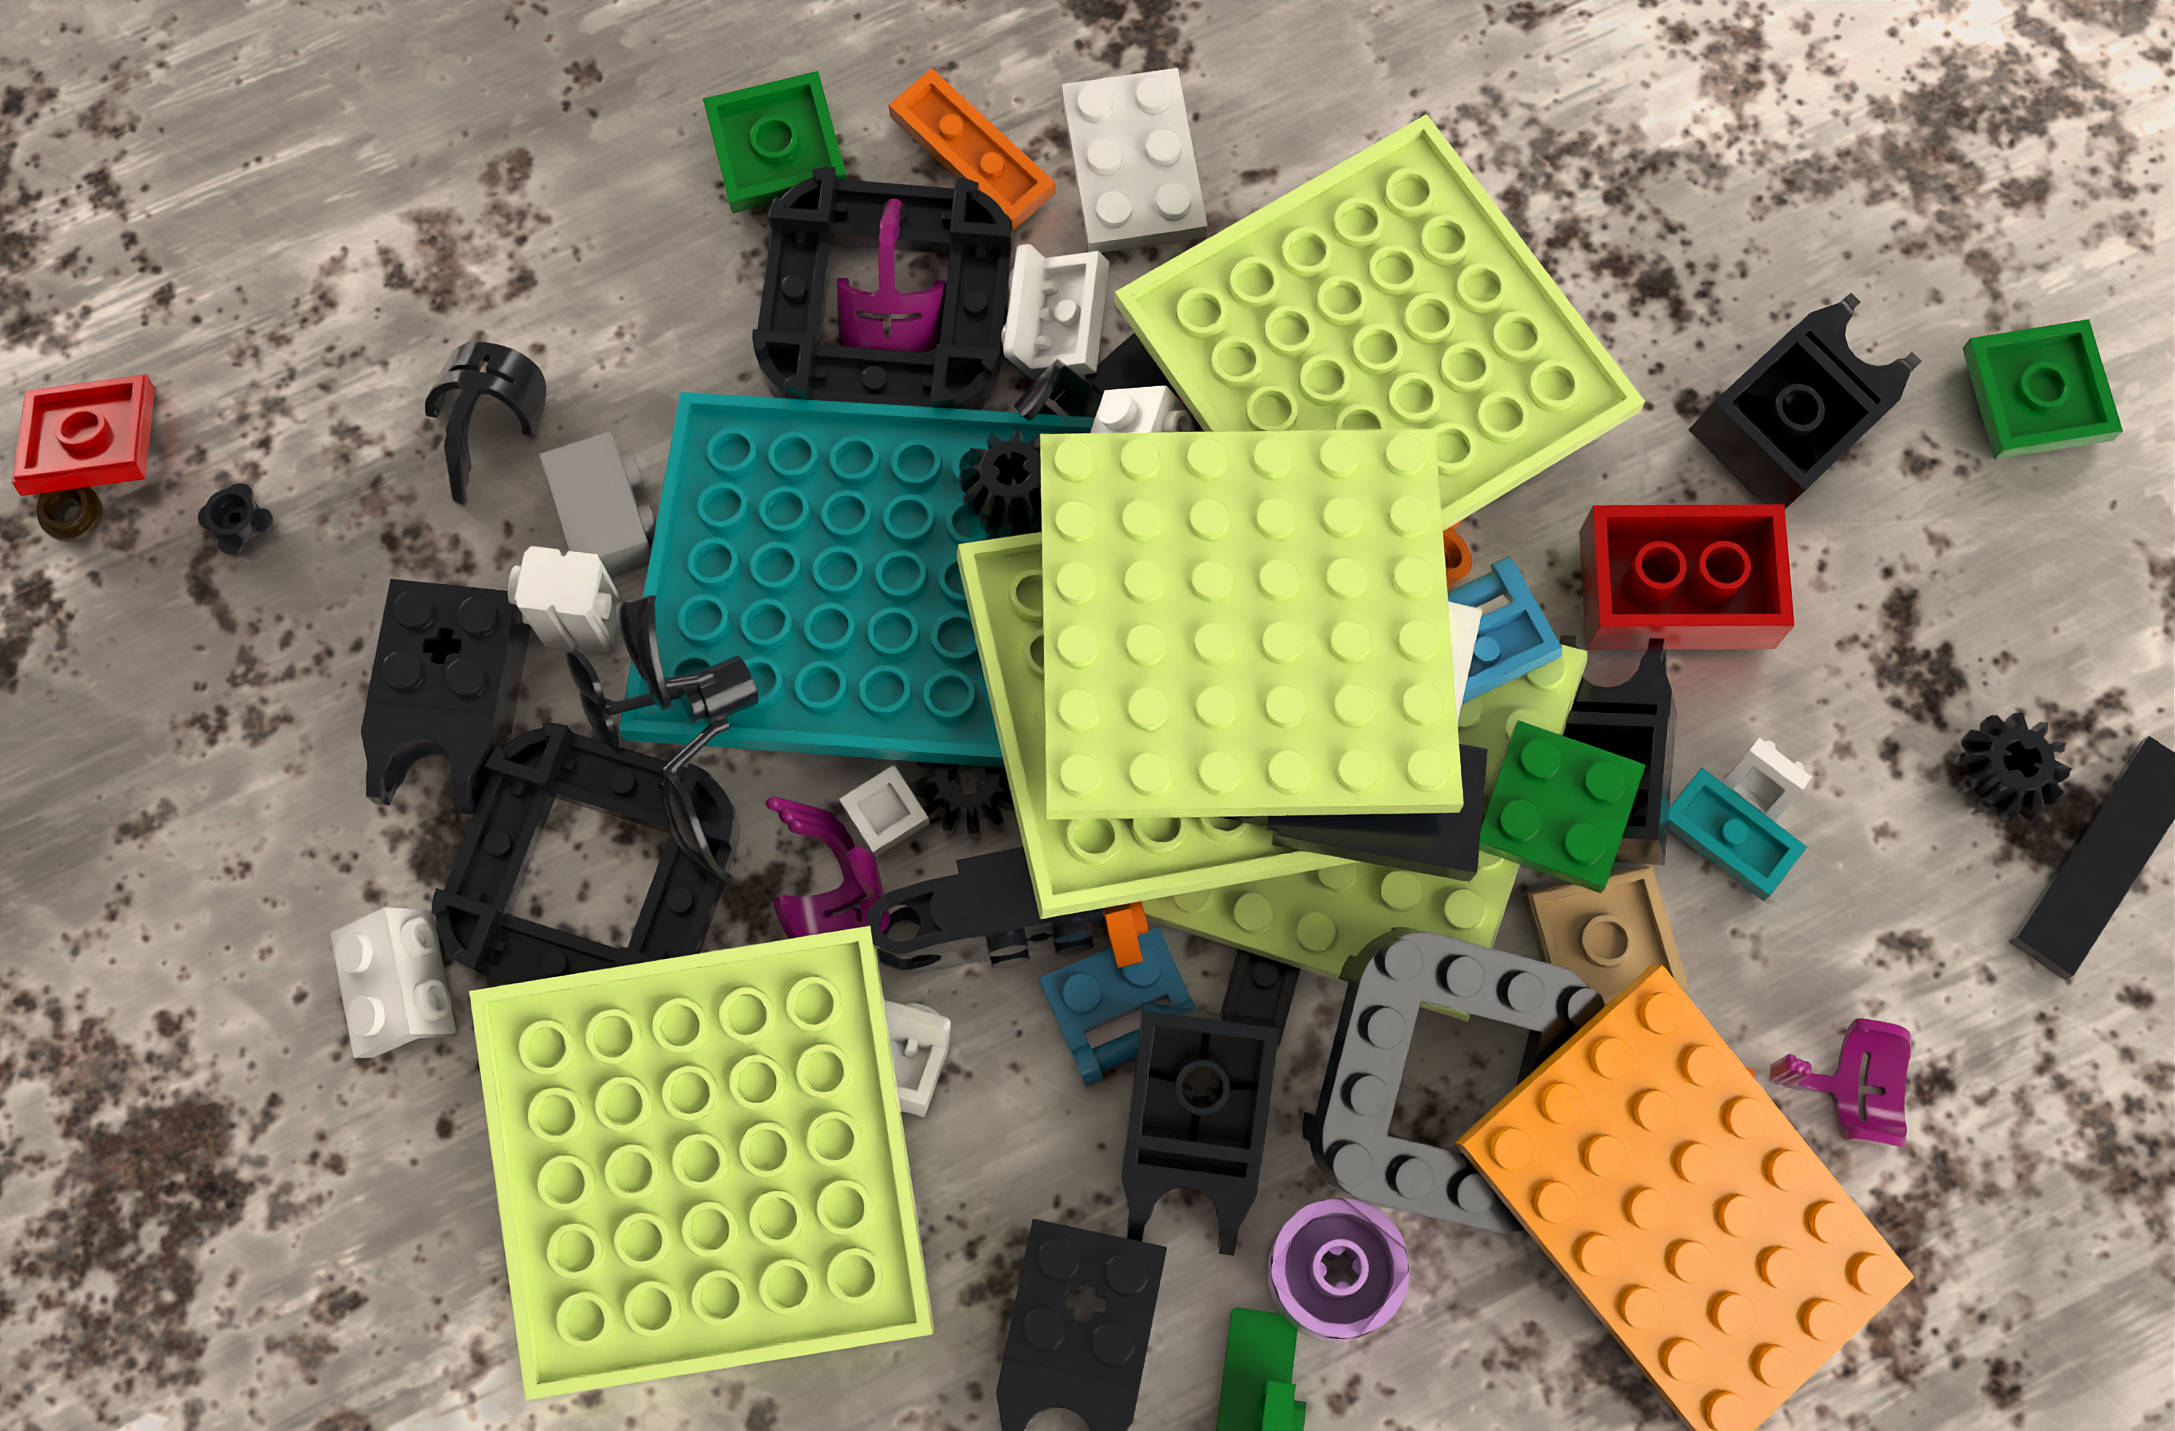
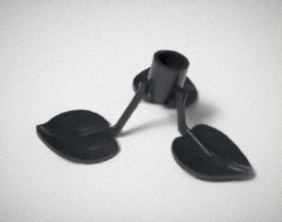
[566,595,758,881]

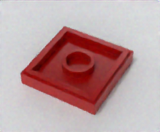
[12,374,155,496]

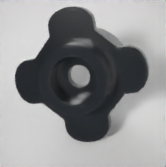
[198,483,274,555]

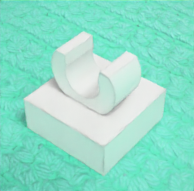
[1722,738,1812,822]
[839,765,930,857]

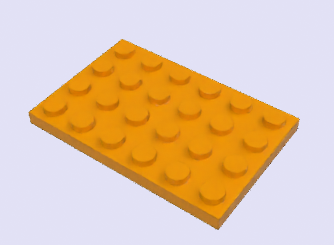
[1454,964,1914,1431]

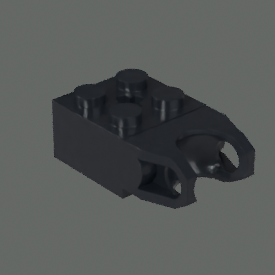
[1688,293,1922,509]
[361,579,531,815]
[1559,635,1677,865]
[867,846,1105,973]
[1121,1002,1279,1256]
[996,1219,1167,1431]

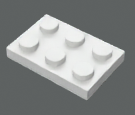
[1061,68,1208,253]

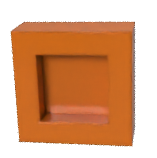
[1104,901,1149,968]

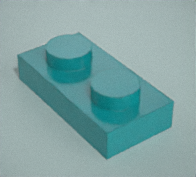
[1668,767,1807,901]

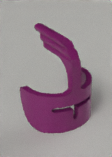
[837,199,947,353]
[765,797,890,939]
[1769,1018,1911,1147]

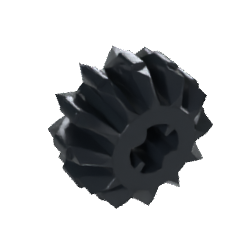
[959,428,1041,537]
[1952,712,2073,823]
[913,762,1015,838]

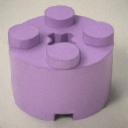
[1266,1198,1409,1342]

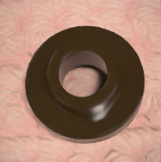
[37,487,103,542]

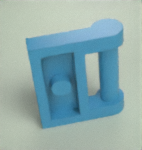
[1447,556,1562,704]
[1039,927,1197,1087]

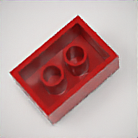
[1579,504,1795,650]

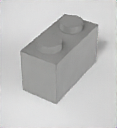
[539,431,657,578]

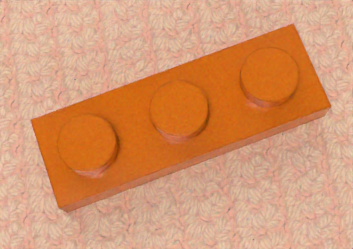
[888,68,1056,231]

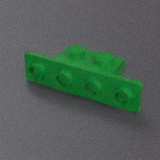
[1216,1307,1306,1431]

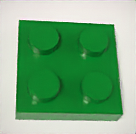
[703,71,847,214]
[1962,319,2123,460]
[1479,720,1646,893]

